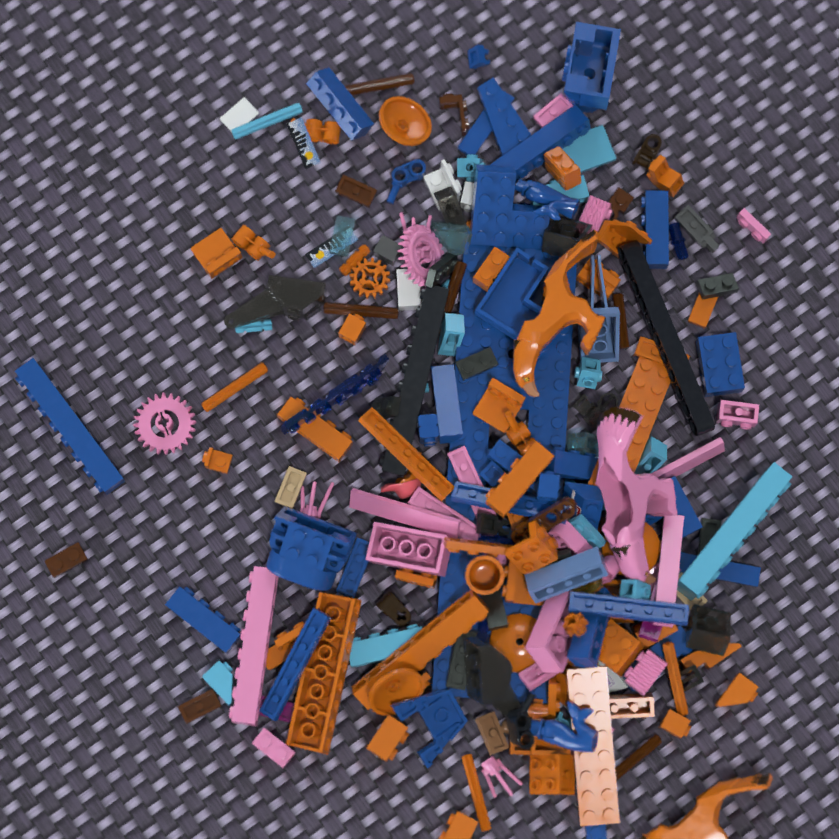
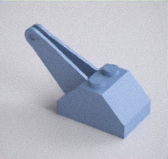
[578,254,620,362]

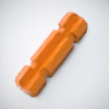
[339,244,370,276]

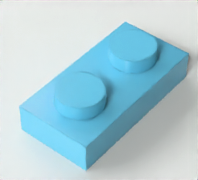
[568,514,607,548]

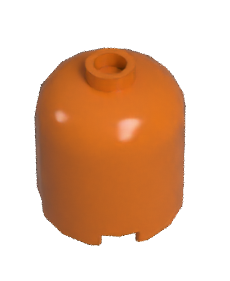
[465,555,505,595]

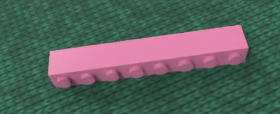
[229,566,279,726]

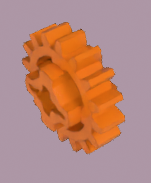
[349,258,390,299]

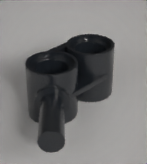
[506,692,536,749]

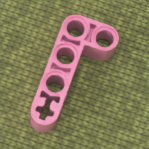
[548,521,620,586]

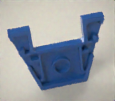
[391,688,467,768]

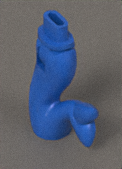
[515,179,580,220]
[530,701,598,752]

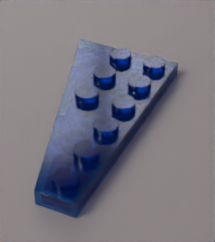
[280,354,390,435]

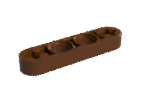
[511,497,577,544]

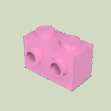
[716,400,759,430]

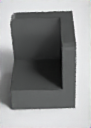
[373,236,402,266]

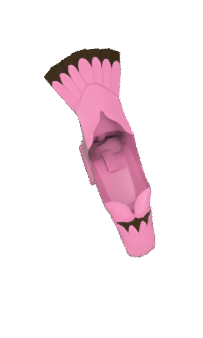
[595,407,678,584]

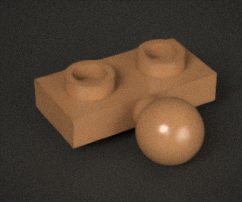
[475,711,509,756]

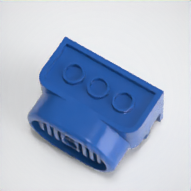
[562,22,621,113]
[266,506,357,591]

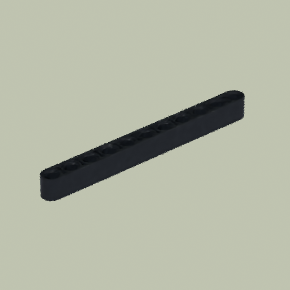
[617,240,715,436]

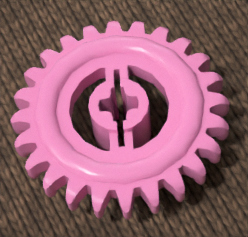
[397,224,444,287]
[133,392,197,455]

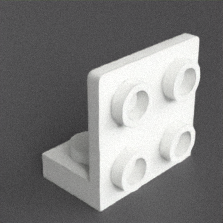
[423,159,462,211]

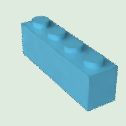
[349,624,423,668]

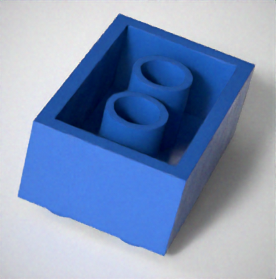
[695,332,745,397]

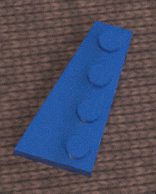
[477,77,531,156]

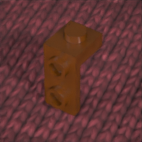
[439,93,469,136]

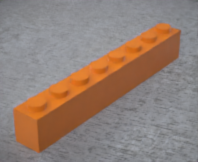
[351,589,489,710]

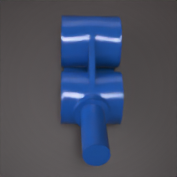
[386,159,426,204]

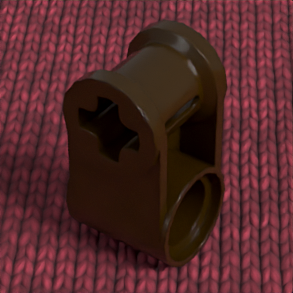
[632,134,662,172]
[375,591,411,627]

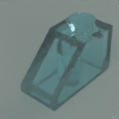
[431,222,472,255]
[567,432,599,458]

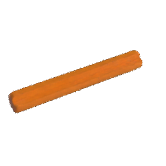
[201,363,268,412]
[662,642,689,716]
[462,754,491,832]

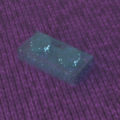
[329,216,355,257]

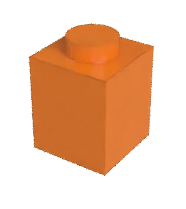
[338,313,366,346]
[659,709,691,739]

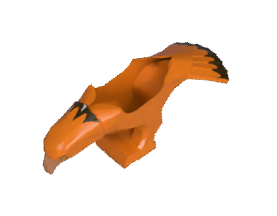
[513,230,605,397]
[640,772,773,839]

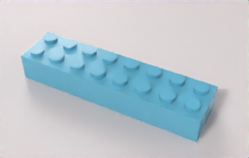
[677,462,793,601]

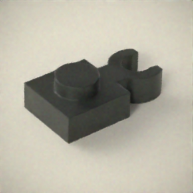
[476,513,510,536]

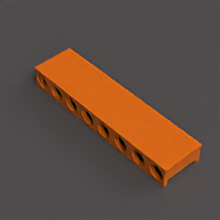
[286,592,362,755]

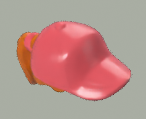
[381,453,422,499]

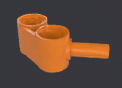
[291,118,341,144]
[231,225,276,261]
[505,410,536,457]

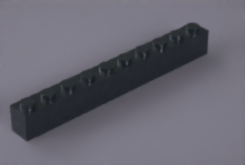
[379,286,449,476]

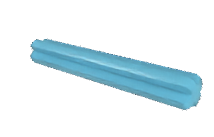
[232,103,303,139]

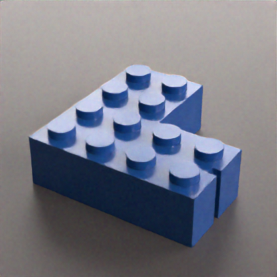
[469,164,550,249]
[475,248,549,354]

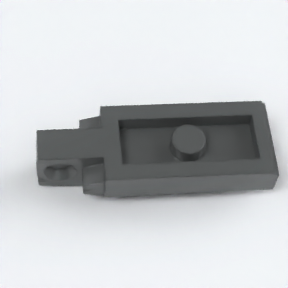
[674,205,719,253]

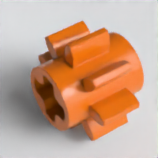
[562,612,589,637]
[527,699,548,721]

